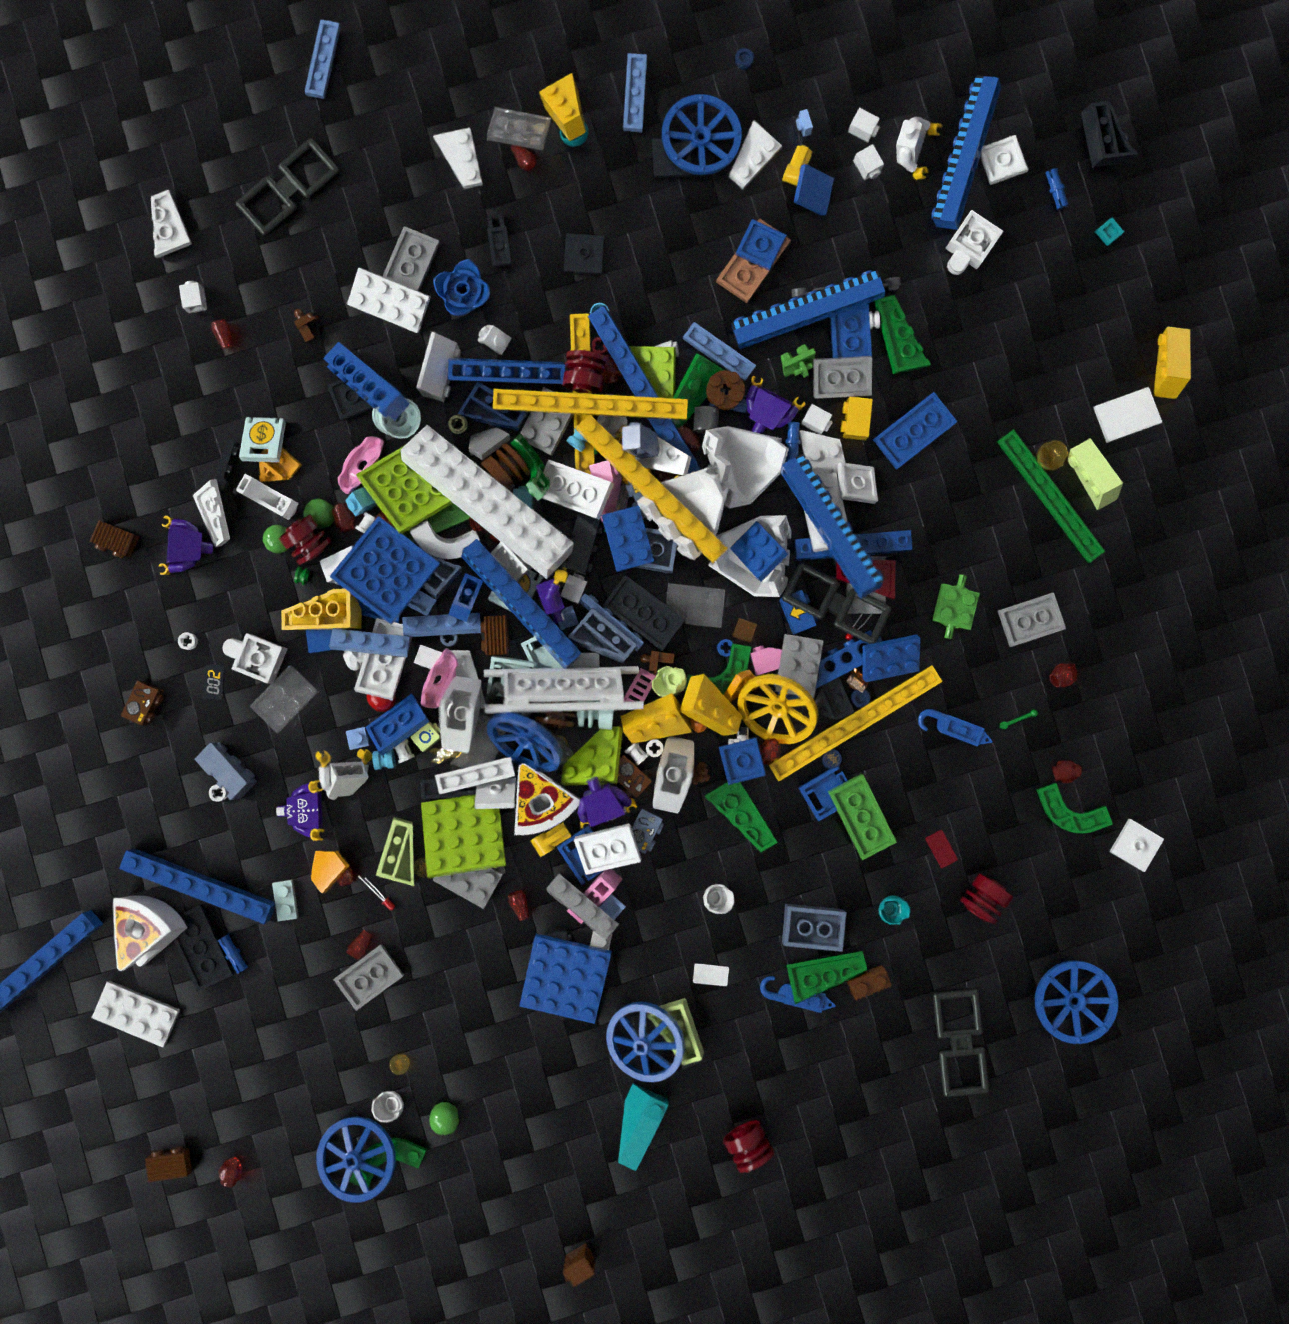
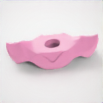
[338,436,385,494]
[421,648,458,708]

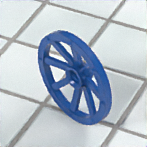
[662,94,742,175]
[487,712,563,772]
[1035,960,1118,1044]
[606,1002,685,1082]
[316,1116,396,1202]

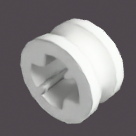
[869,311,880,329]
[178,632,198,650]
[209,784,229,802]

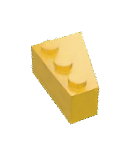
[539,73,586,141]
[1153,327,1191,399]
[679,674,743,736]
[621,693,692,744]

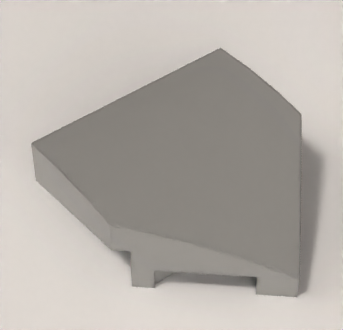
[469,428,510,460]

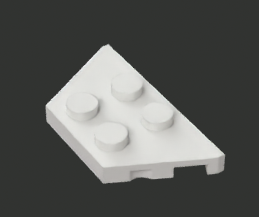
[799,430,845,484]

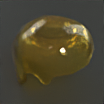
[1036,440,1068,471]

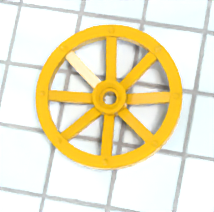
[738,674,818,744]

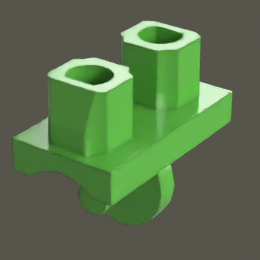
[781,344,816,378]

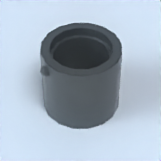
[693,406,719,434]

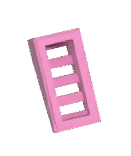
[623,668,656,702]

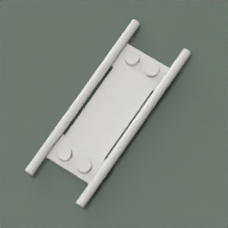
[484,666,644,713]

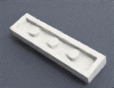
[435,757,516,794]

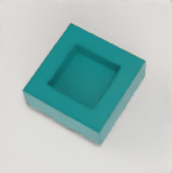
[1096,218,1124,246]

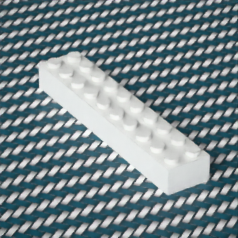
[401,425,573,579]

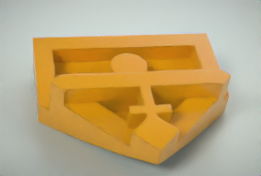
[259,448,302,482]
[724,670,758,702]
[311,851,350,893]

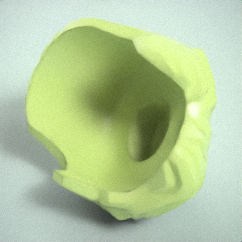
[651,666,687,697]

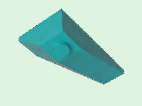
[618,1083,668,1171]

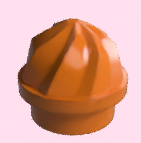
[690,718,707,733]

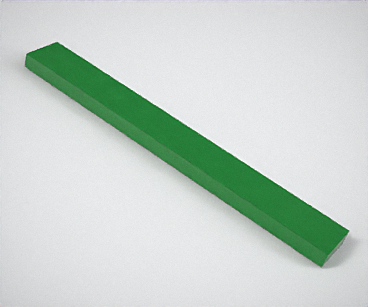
[997,430,1105,563]

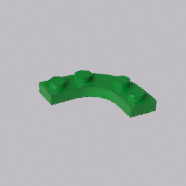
[511,434,550,500]
[684,643,751,695]
[1036,783,1113,833]
[350,1138,427,1187]

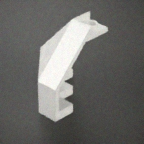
[702,426,788,508]
[637,467,729,560]
[708,515,792,597]

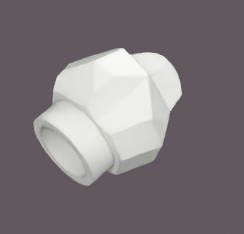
[343,651,366,671]

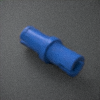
[1045,168,1069,210]
[785,422,801,461]
[218,934,248,974]

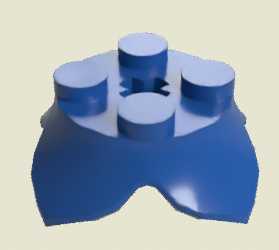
[433,259,490,316]

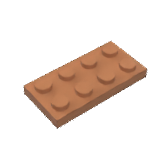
[716,219,791,303]

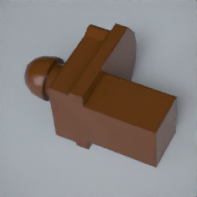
[294,309,319,343]
[640,651,674,676]

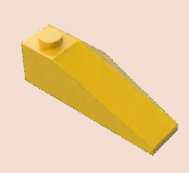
[282,589,362,630]

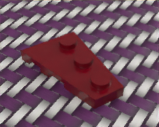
[836,560,895,599]

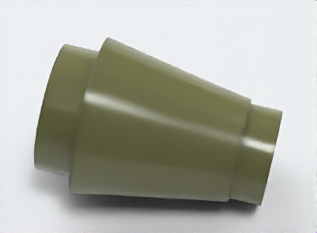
[448,415,467,434]

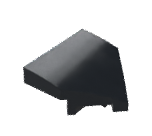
[815,677,855,720]

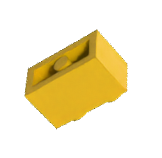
[841,397,872,440]

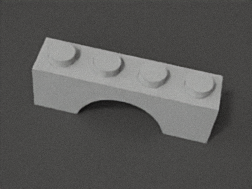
[547,874,619,941]

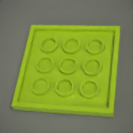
[356,446,453,534]
[421,794,506,878]

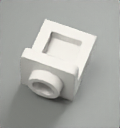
[478,325,511,354]

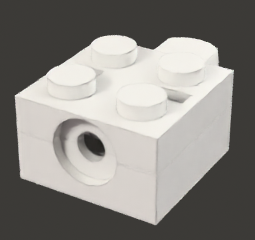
[945,210,1003,275]
[223,633,287,684]

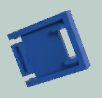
[798,766,848,821]
[557,825,603,885]

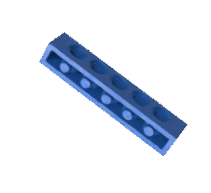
[323,342,410,421]
[448,358,565,384]
[793,530,912,561]
[773,630,883,700]

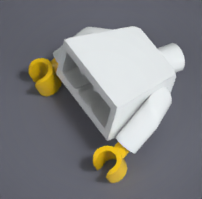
[896,117,942,180]
[316,749,373,800]

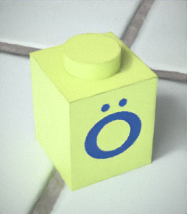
[410,722,441,752]

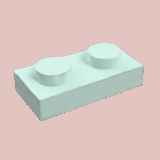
[272,879,299,921]

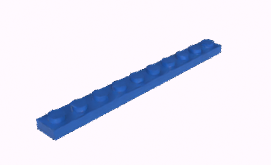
[588,306,701,476]

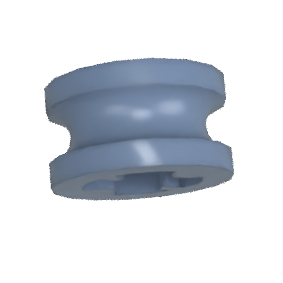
[440,634,458,647]

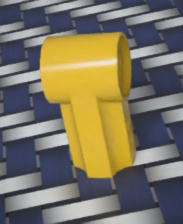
[782,145,812,186]
[530,822,571,857]

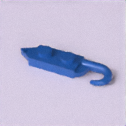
[918,709,993,747]
[760,976,835,1013]

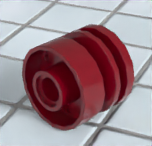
[563,350,606,393]
[278,514,331,565]
[960,874,1013,925]
[723,1120,775,1173]

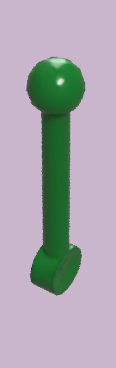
[1000,709,1038,729]

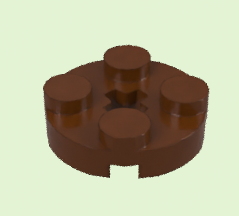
[706,370,745,410]

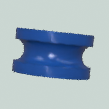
[717,639,733,657]

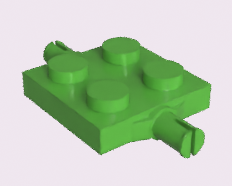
[932,575,980,639]

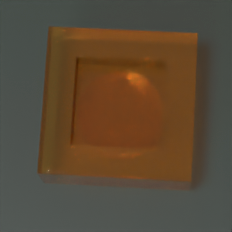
[732,618,757,643]
[846,669,868,693]

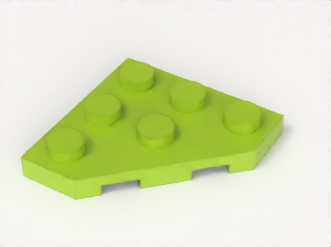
[629,346,676,398]
[561,726,623,786]

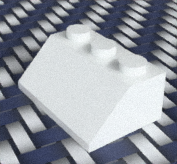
[416,332,461,402]

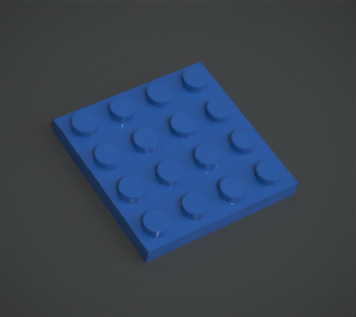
[329,516,440,625]
[520,934,612,1024]

